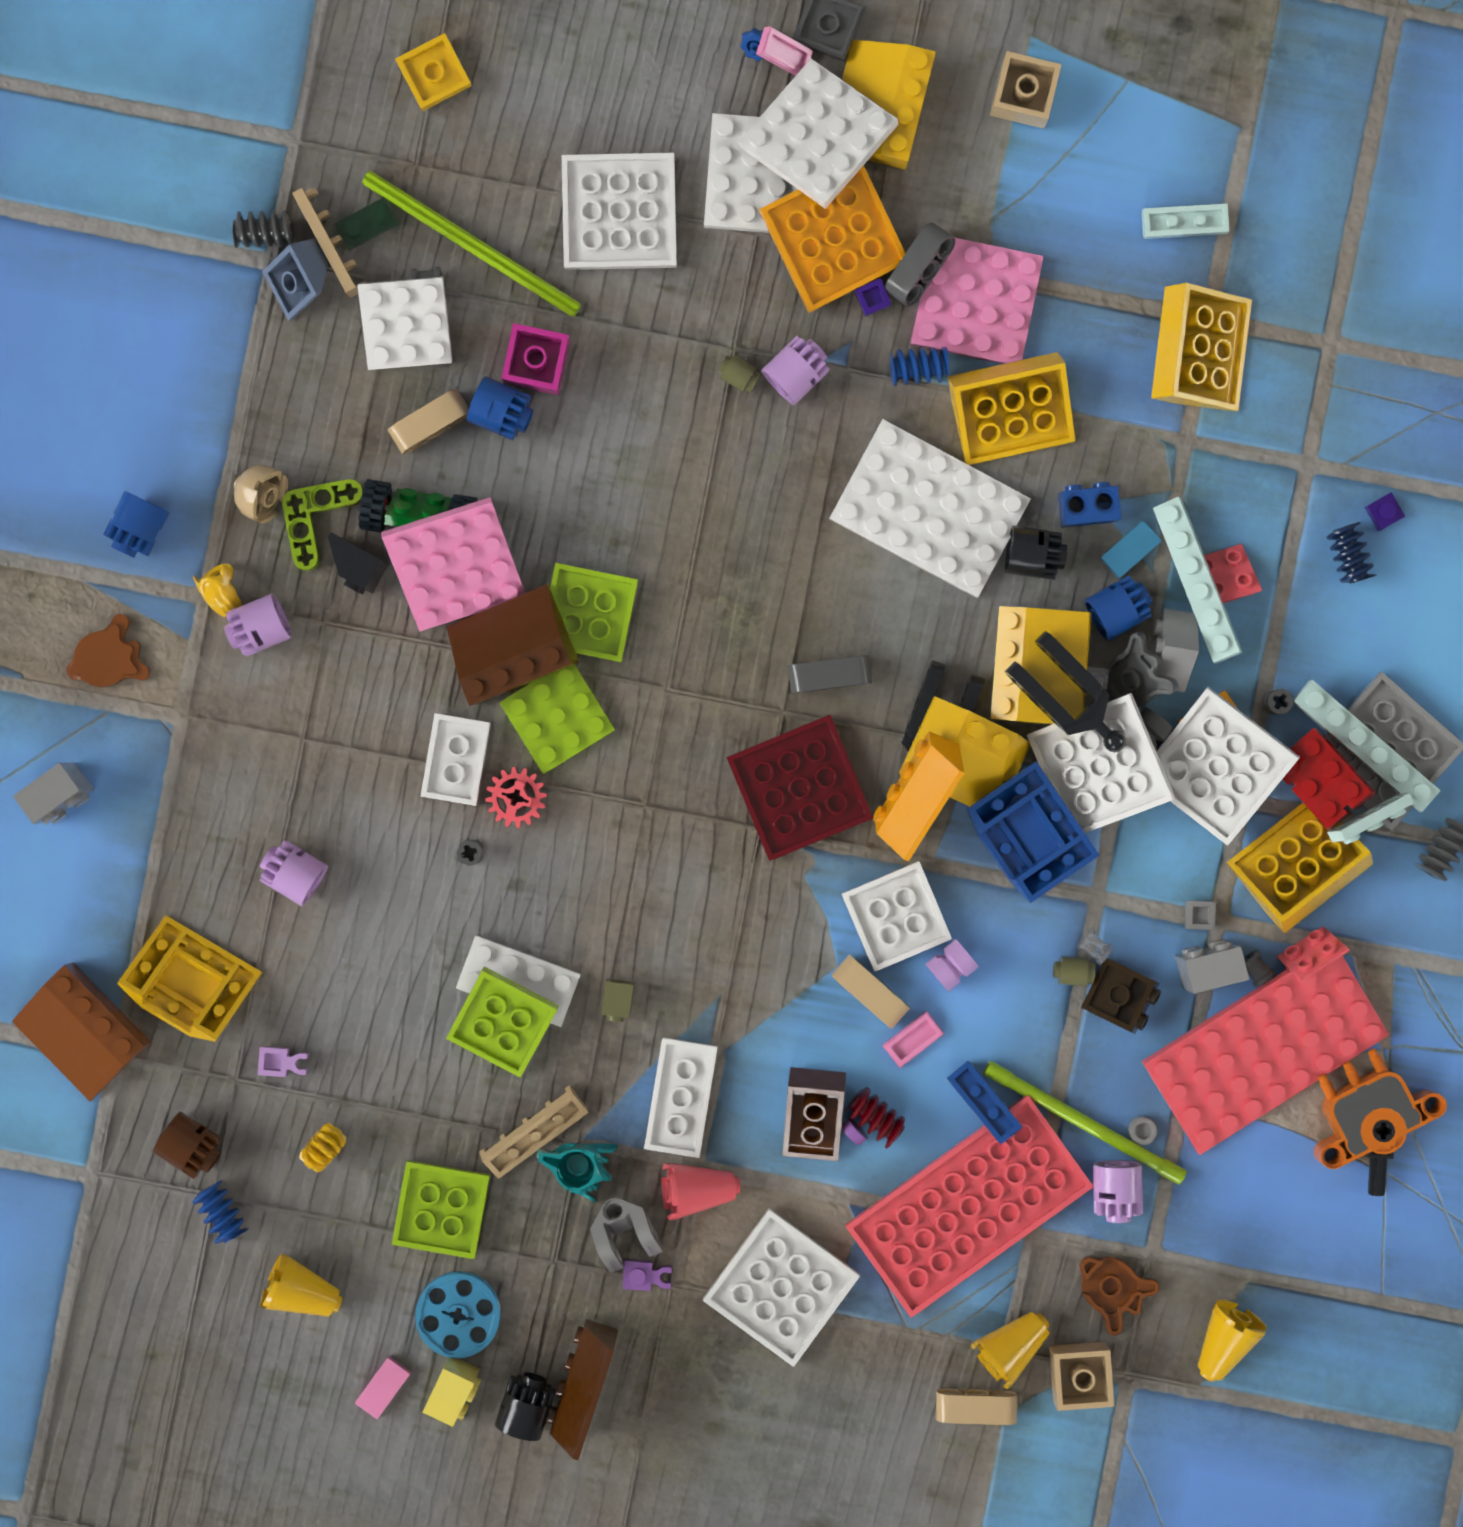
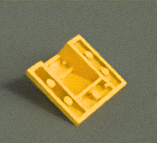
[899,696,1031,807]
[118,915,262,1042]

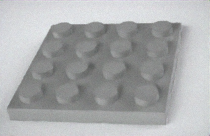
[1324,672,1463,831]

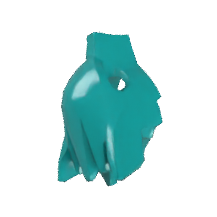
[536,1143,618,1203]

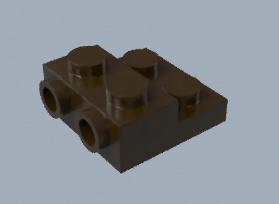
[1081,957,1161,1034]

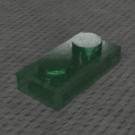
[335,197,399,250]

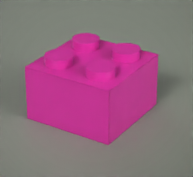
[501,323,571,396]

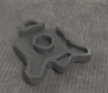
[1104,632,1178,707]

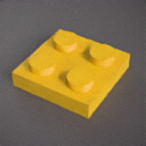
[395,33,472,112]

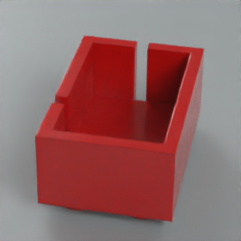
[1283,728,1376,830]

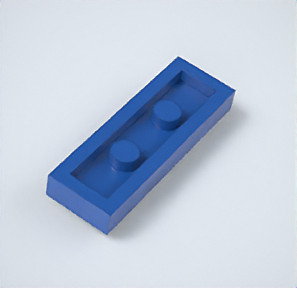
[947,1061,1023,1145]

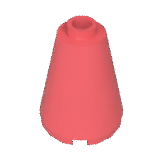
[661,1163,740,1220]

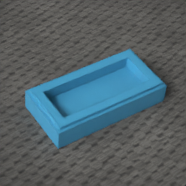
[1100,520,1161,579]

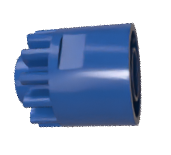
[467,376,534,440]
[103,491,170,558]
[1084,576,1152,642]

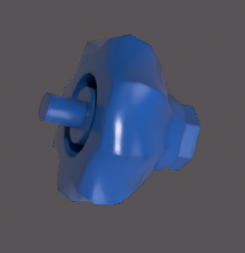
[740,28,764,62]

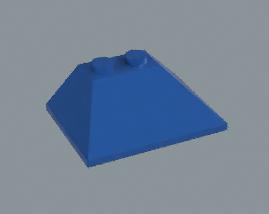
[966,761,1100,903]

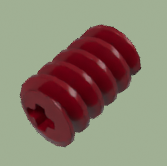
[844,1087,905,1149]

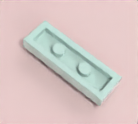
[1141,203,1229,239]
[1327,793,1414,844]

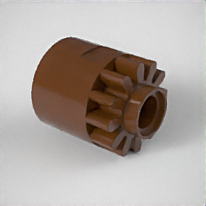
[152,1111,222,1179]

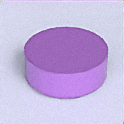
[842,1118,868,1145]

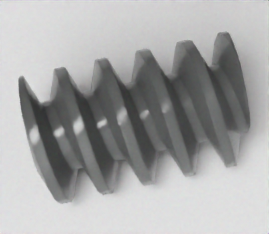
[233,210,294,248]
[1414,818,1463,881]

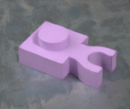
[258,1046,309,1077]

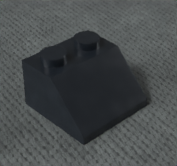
[328,532,389,595]

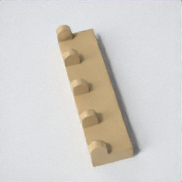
[292,188,367,298]
[479,1085,589,1179]

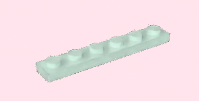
[1153,496,1242,663]
[1293,680,1441,812]

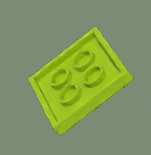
[550,563,638,663]
[499,665,615,774]
[446,966,559,1078]
[391,1160,491,1259]

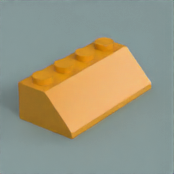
[873,731,965,861]

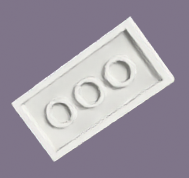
[456,935,581,1027]
[644,1037,718,1158]

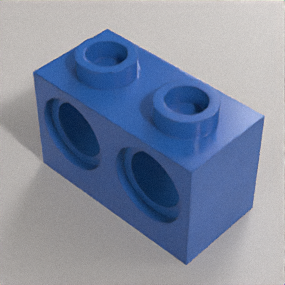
[1058,482,1121,528]

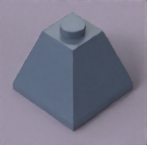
[262,238,329,321]

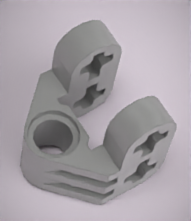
[590,1198,663,1273]

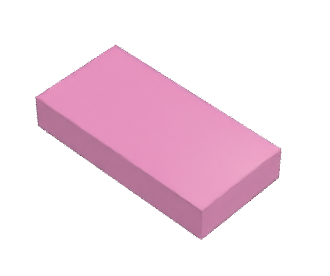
[756,26,813,76]
[882,1011,944,1068]
[355,1356,411,1419]

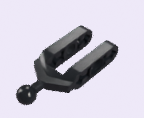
[1004,631,1126,753]
[901,660,985,752]

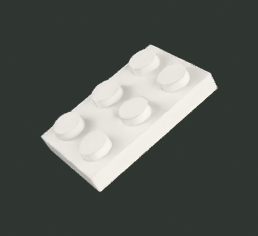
[420,713,491,806]

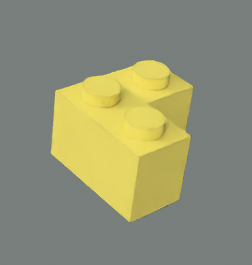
[422,1357,482,1427]

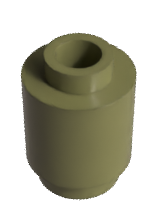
[718,354,762,393]
[1053,956,1095,986]

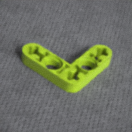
[282,479,363,571]

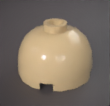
[234,465,288,524]

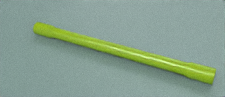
[983,1060,1187,1185]

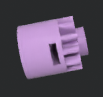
[761,336,830,405]
[224,593,292,657]
[259,840,328,907]
[1093,1160,1143,1223]

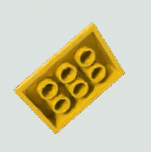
[842,40,936,170]
[1151,283,1252,411]
[948,352,1076,465]
[990,606,1091,724]
[1227,803,1373,934]

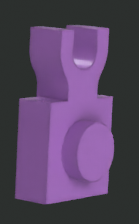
[623,1259,672,1291]

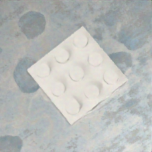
[357,277,453,370]
[841,861,952,972]

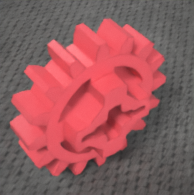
[485,767,547,828]

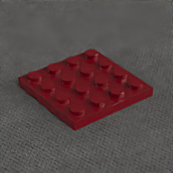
[726,715,873,861]

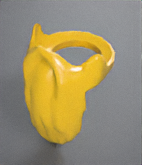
[193,563,242,618]

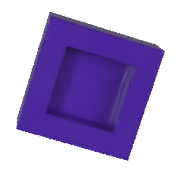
[854,278,892,317]
[1364,492,1405,531]

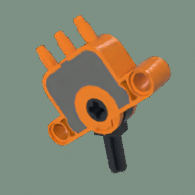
[1314,1048,1447,1196]

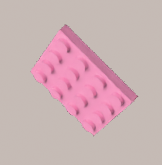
[910,238,1044,364]
[381,497,525,632]

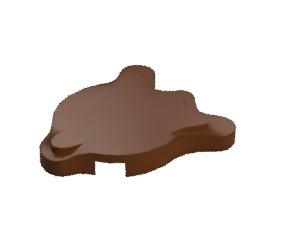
[66,614,150,687]
[1079,1256,1159,1336]

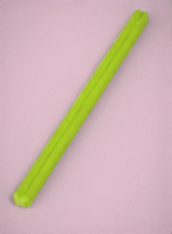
[362,171,581,317]

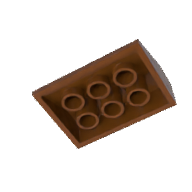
[446,584,579,706]
[547,1319,618,1461]

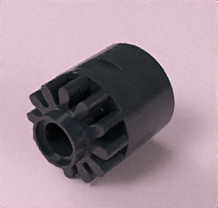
[1005,525,1067,580]
[495,1372,556,1441]

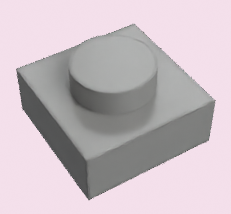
[1184,900,1216,930]

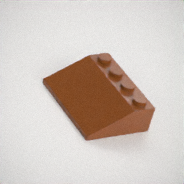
[12,962,151,1101]

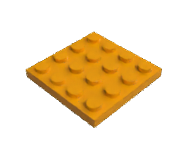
[759,165,905,313]

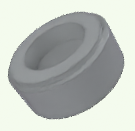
[1128,1116,1158,1145]

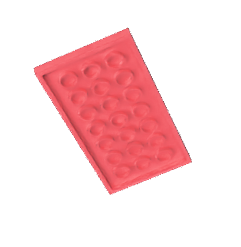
[1141,955,1389,1155]
[845,1095,1093,1318]

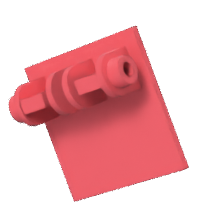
[1204,544,1262,603]
[1276,926,1350,982]

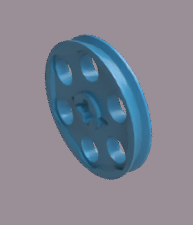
[415,1271,501,1358]

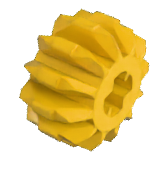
[299,1123,347,1173]

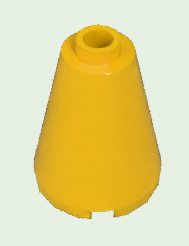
[260,1253,343,1317]
[1197,1299,1267,1382]
[971,1312,1050,1389]

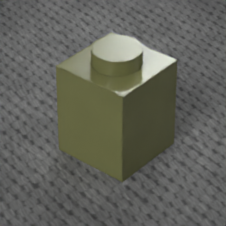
[601,979,635,1022]

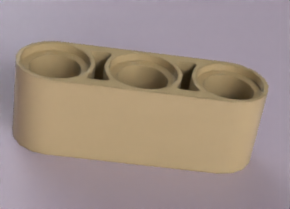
[388,389,469,455]
[831,954,910,1029]
[935,1388,1018,1425]

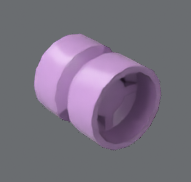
[926,939,979,992]

